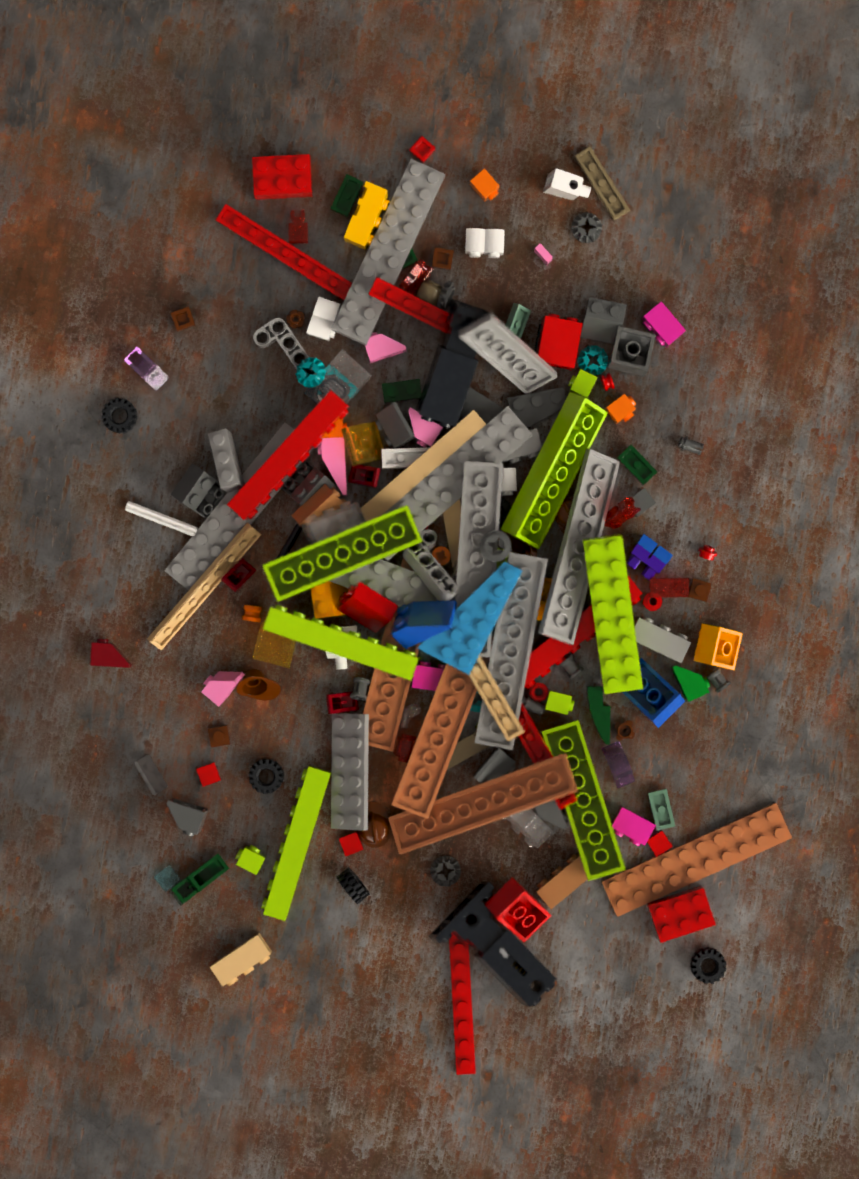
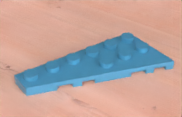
[417,562,522,675]

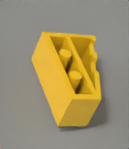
[344,181,390,250]

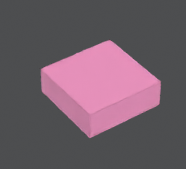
[534,244,553,265]

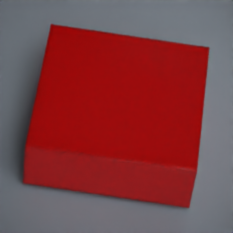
[409,136,436,163]
[196,762,221,787]
[647,830,673,857]
[339,831,364,856]

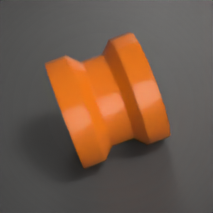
[432,546,451,566]
[242,605,263,622]

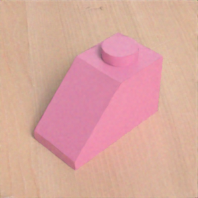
[365,332,407,363]
[408,407,443,448]
[202,671,245,707]

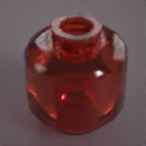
[393,734,417,763]

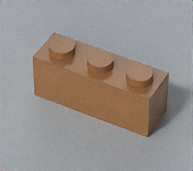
[535,853,587,909]

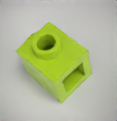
[568,369,598,398]
[235,845,267,875]

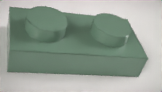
[505,303,531,339]
[647,788,675,831]

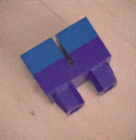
[626,534,673,580]

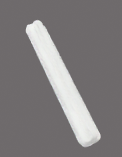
[125,501,198,536]

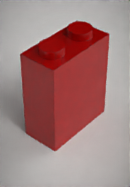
[536,314,583,370]
[337,582,398,633]

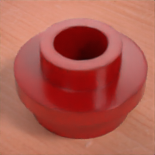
[698,545,718,560]
[643,592,662,611]
[529,682,548,702]

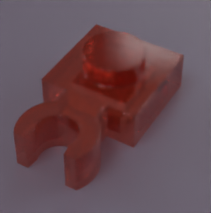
[288,210,308,244]

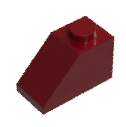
[90,639,131,668]

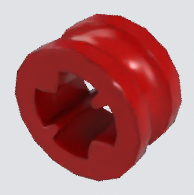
[600,372,615,391]

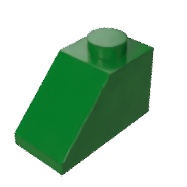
[671,665,710,702]

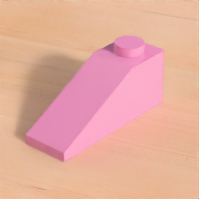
[318,437,347,496]

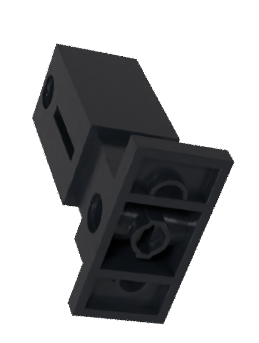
[416,299,490,428]
[428,881,557,1007]

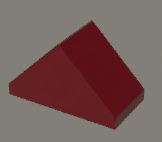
[348,464,381,489]
[221,558,257,593]
[326,691,359,714]

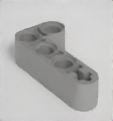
[253,318,316,375]
[403,529,457,601]

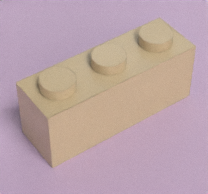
[210,933,272,987]

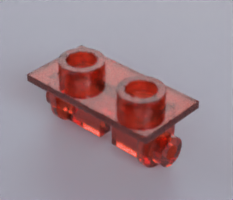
[398,259,434,296]
[604,497,641,529]
[649,578,689,598]

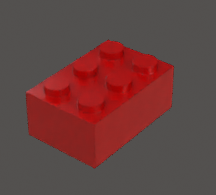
[252,154,313,200]
[485,877,552,942]
[647,886,716,943]

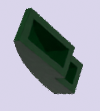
[586,686,611,745]
[169,854,230,906]

